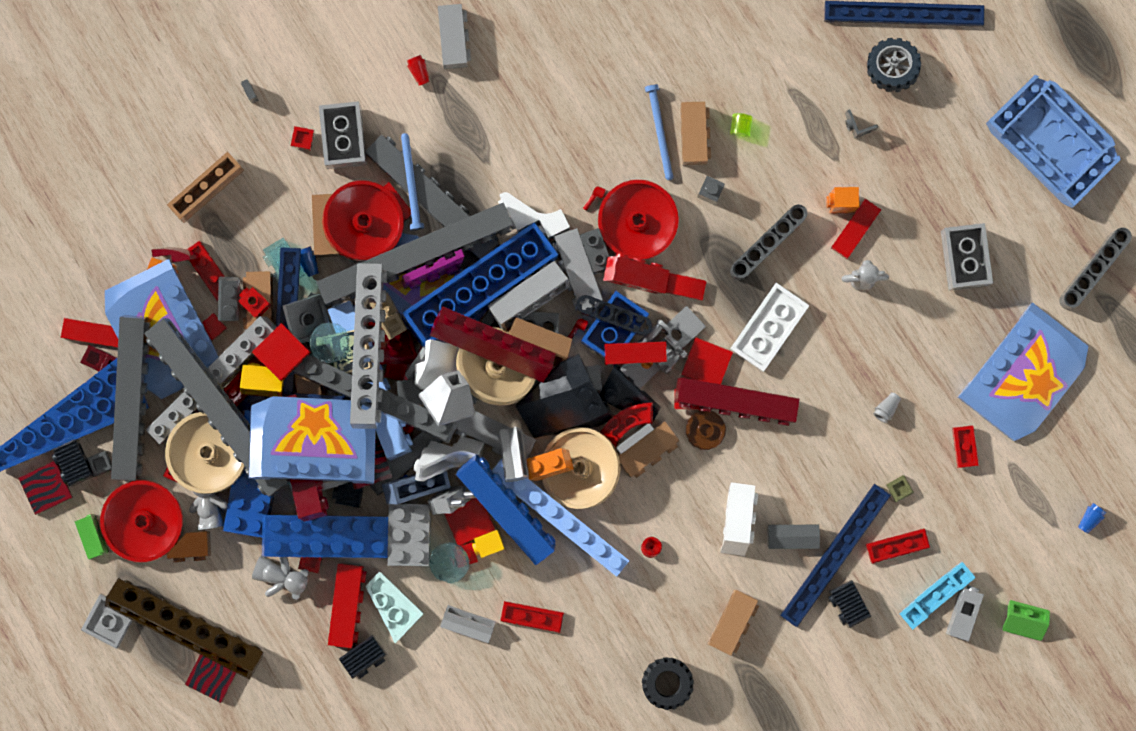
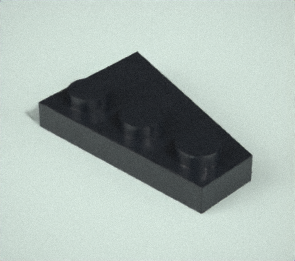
[600,364,661,426]

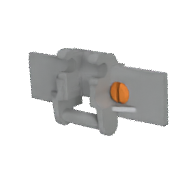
[620,306,706,389]

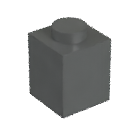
[697,176,725,205]

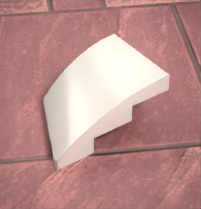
[415,339,459,390]

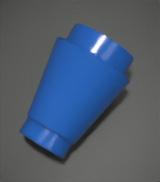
[300,246,319,277]
[1078,503,1107,534]

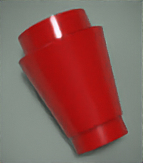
[407,55,430,86]

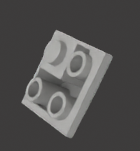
[419,370,475,426]

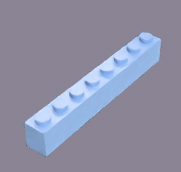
[328,301,413,461]
[492,459,629,577]

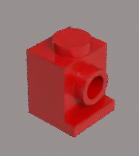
[238,287,272,319]

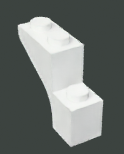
[498,192,570,240]
[414,436,484,481]

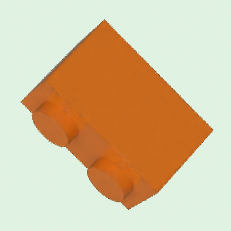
[826,187,859,214]
[526,448,574,481]

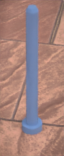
[645,84,673,180]
[401,133,424,231]

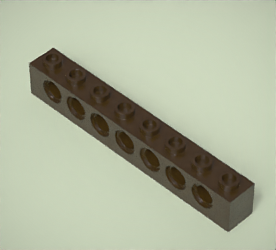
[105,578,264,680]

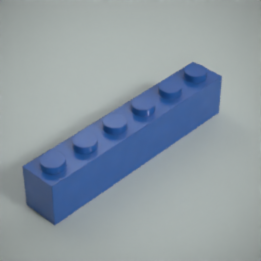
[456,454,556,565]

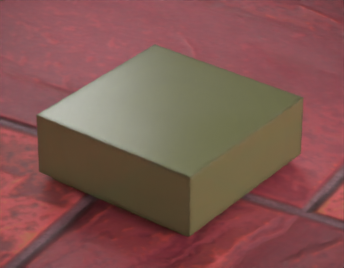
[886,475,914,502]

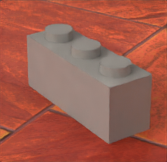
[438,4,471,69]

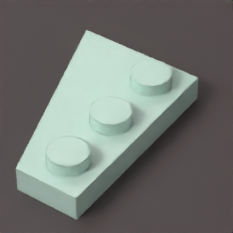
[365,571,424,643]

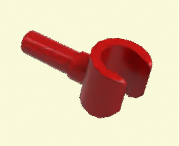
[583,186,606,211]
[567,318,588,339]

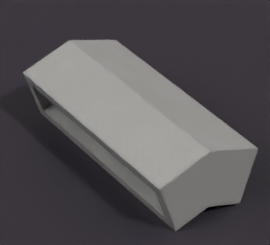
[498,427,529,482]
[440,605,496,643]

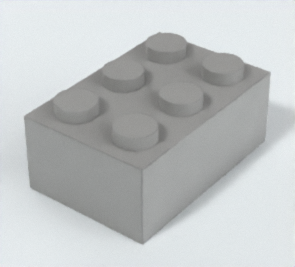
[319,101,367,169]
[941,223,993,291]
[388,504,431,566]

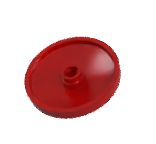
[322,180,404,261]
[598,180,679,260]
[100,480,183,562]

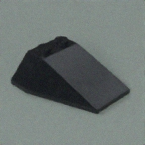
[515,353,614,438]

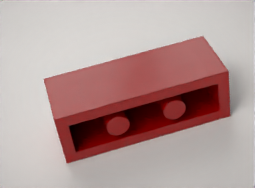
[603,254,670,294]

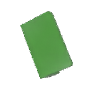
[74,514,109,560]
[1003,600,1050,641]

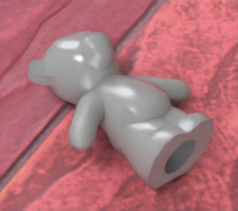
[842,260,889,290]
[189,492,228,530]
[252,555,309,599]

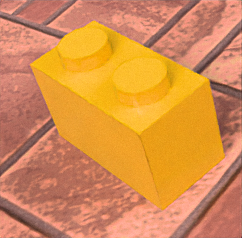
[240,363,284,397]
[472,530,505,558]

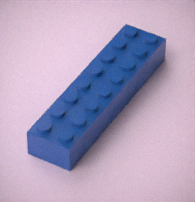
[401,222,558,347]

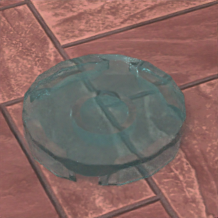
[310,322,350,363]
[430,542,469,583]

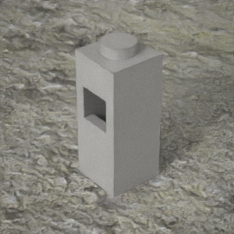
[946,585,984,641]

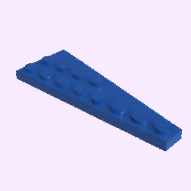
[0,358,150,472]

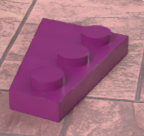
[401,249,464,289]

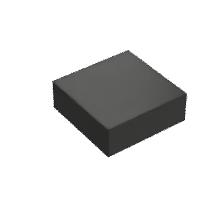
[241,79,259,103]
[87,450,112,477]

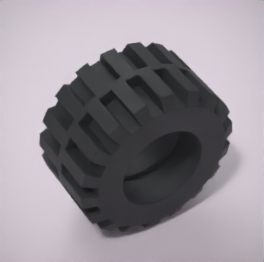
[642,657,694,710]

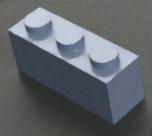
[382,470,451,504]

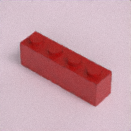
[328,563,367,648]

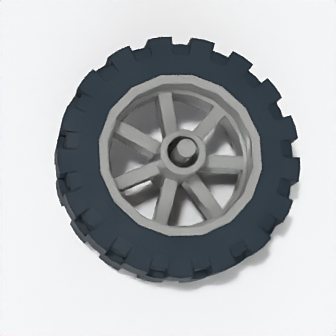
[867,38,921,92]

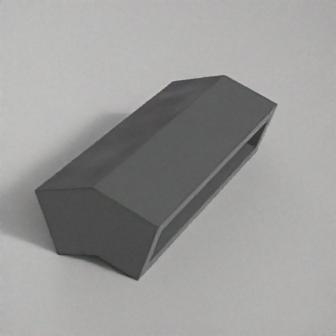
[767,524,820,549]

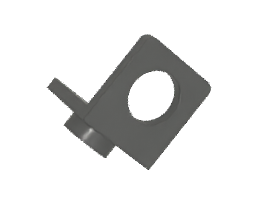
[845,109,878,139]

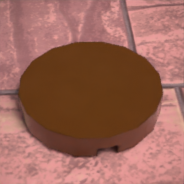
[686,411,726,450]

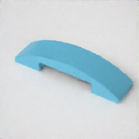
[899,562,976,630]

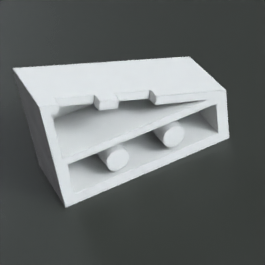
[721,482,758,556]

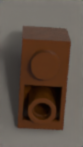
[167,531,211,563]

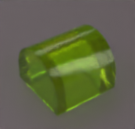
[730,113,753,137]

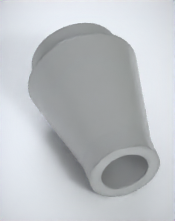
[873,392,901,423]

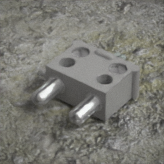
[428,486,476,515]

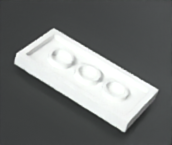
[730,283,809,372]

